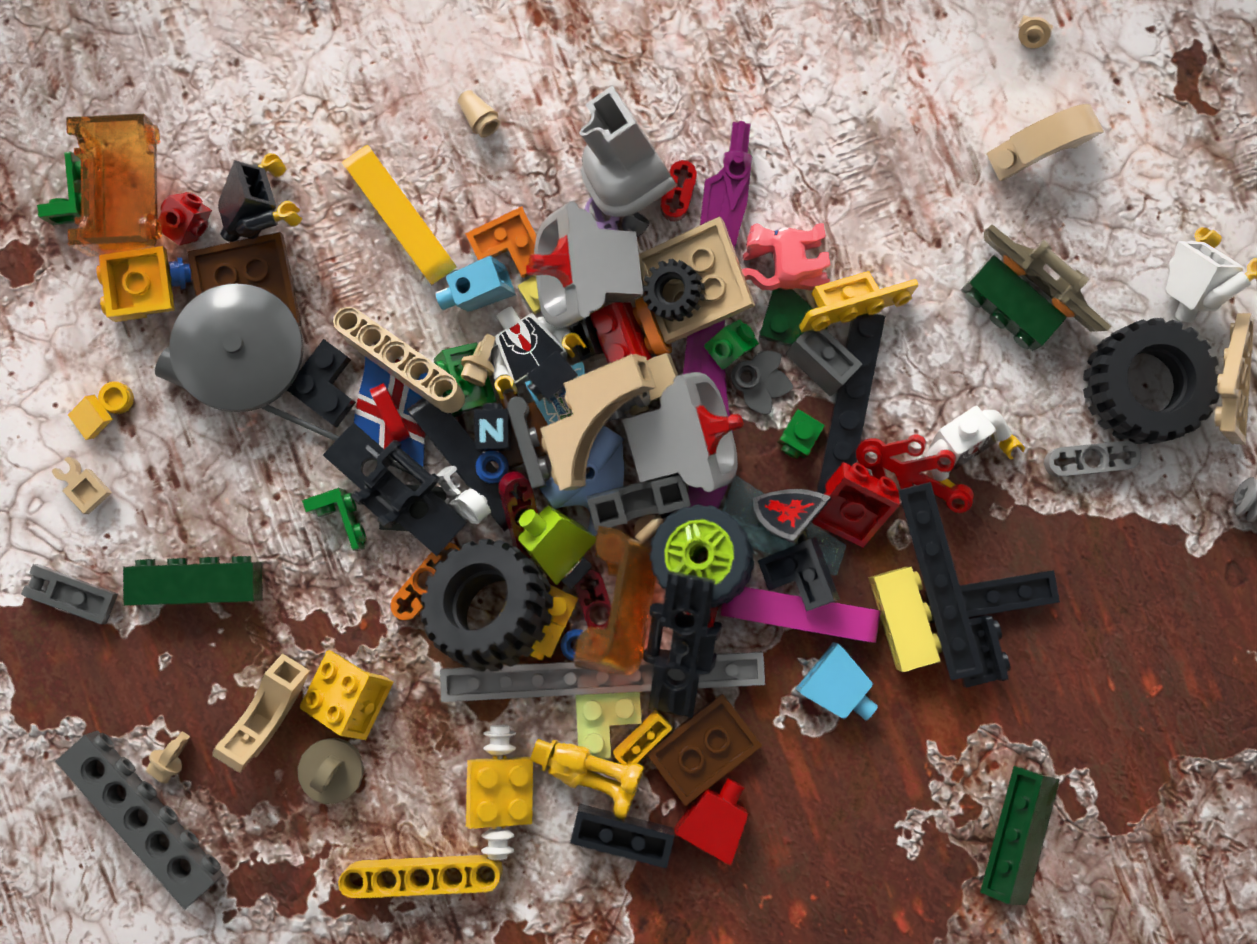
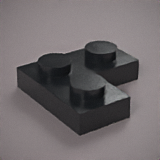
[287,339,356,427]
[757,538,840,611]

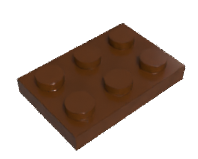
[646,693,762,806]

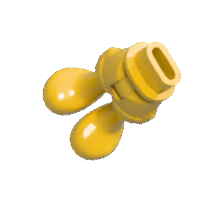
[530,738,644,820]

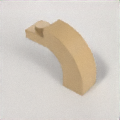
[986,104,1104,181]
[212,653,310,773]

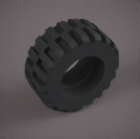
[1083,318,1220,444]
[420,539,553,672]

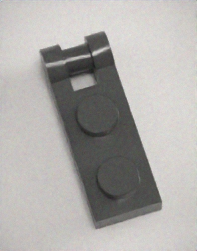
[507,397,550,490]
[21,564,118,624]

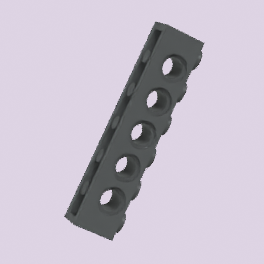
[55,731,224,910]

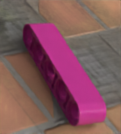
[720,587,881,643]

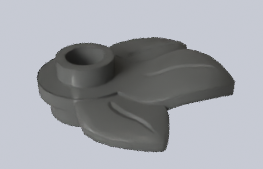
[731,351,793,414]

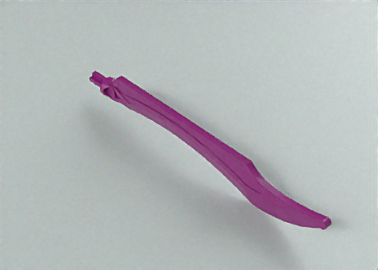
[683,121,752,509]

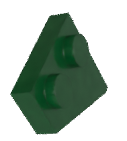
[758,288,828,347]

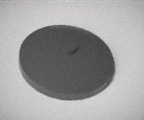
[169,284,304,412]

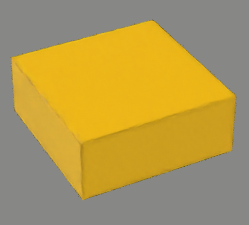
[68,394,113,440]

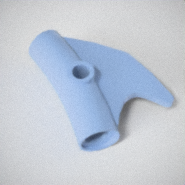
[539,425,624,536]

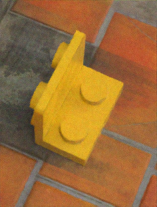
[300,650,394,740]

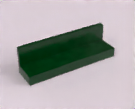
[980,766,1060,905]

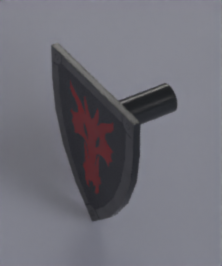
[753,489,832,543]

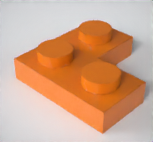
[465,206,537,278]

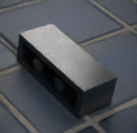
[570,803,675,869]

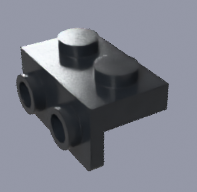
[961,615,1011,688]

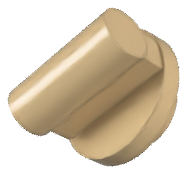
[1018,15,1053,48]
[634,514,664,546]

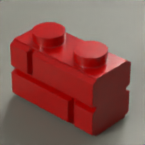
[589,302,652,364]

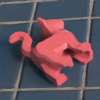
[742,223,830,291]

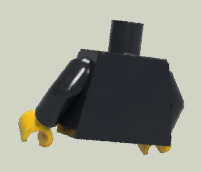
[218,153,302,242]

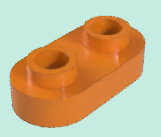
[632,295,672,356]

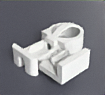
[436,466,491,524]

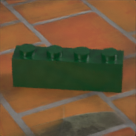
[123,556,263,606]

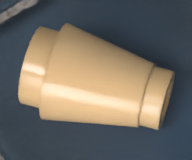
[457,90,500,138]

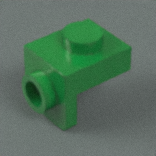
[704,319,759,369]

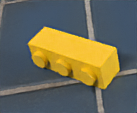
[613,710,673,765]

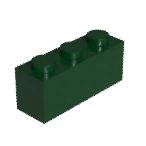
[961,255,1067,351]

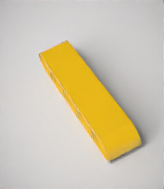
[342,144,457,286]
[338,855,503,898]

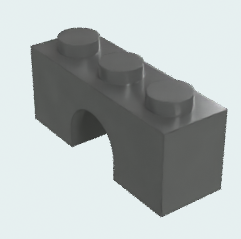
[587,473,691,531]

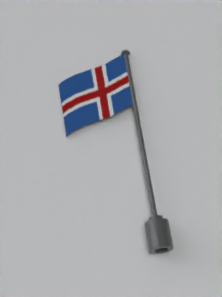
[155,347,428,474]

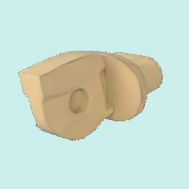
[461,334,496,386]
[146,731,190,783]

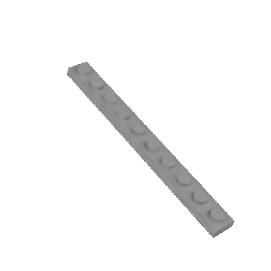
[440,651,765,702]

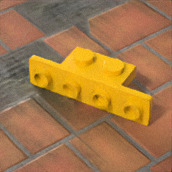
[799,271,919,332]

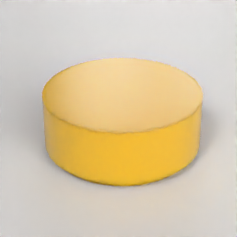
[98,381,134,414]

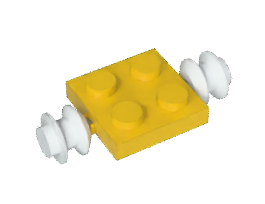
[466,725,533,860]

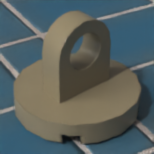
[298,738,364,804]

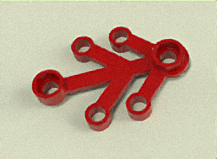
[856,434,974,515]

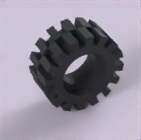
[642,259,705,322]

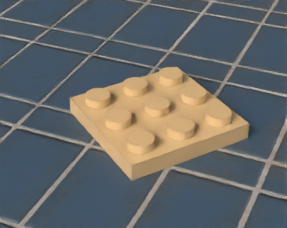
[639,216,755,344]

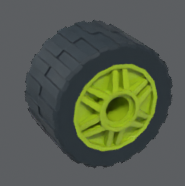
[650,505,755,608]

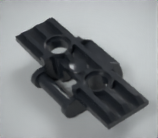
[323,422,468,556]
[643,571,722,718]

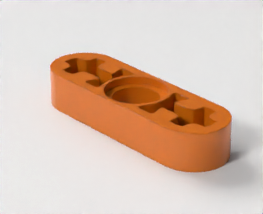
[390,542,461,620]

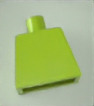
[518,506,598,585]

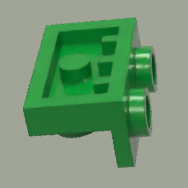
[433,342,497,417]

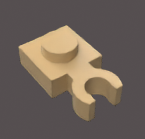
[52,457,112,514]

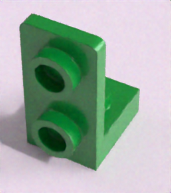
[37,151,92,225]
[302,488,367,551]

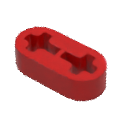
[660,160,697,222]
[370,383,411,442]

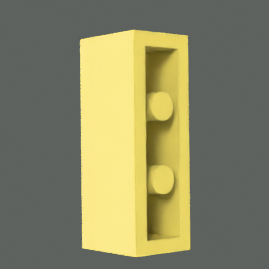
[868,567,942,672]

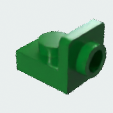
[777,409,825,459]

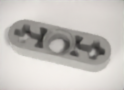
[1044,441,1141,477]

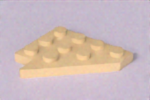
[1215,313,1255,445]

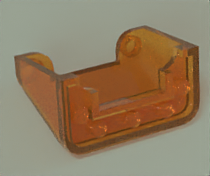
[66,114,162,257]
[574,526,656,676]

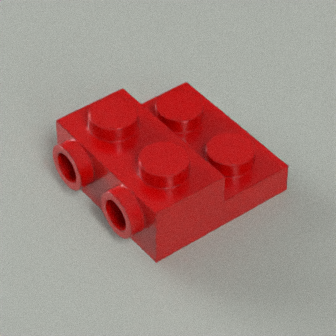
[812,462,900,547]

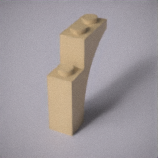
[540,354,656,491]

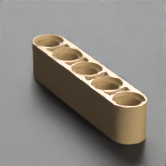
[333,307,465,413]

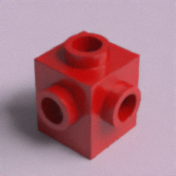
[154,192,212,246]

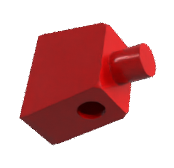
[674,778,748,865]

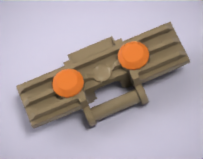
[984,224,1111,332]

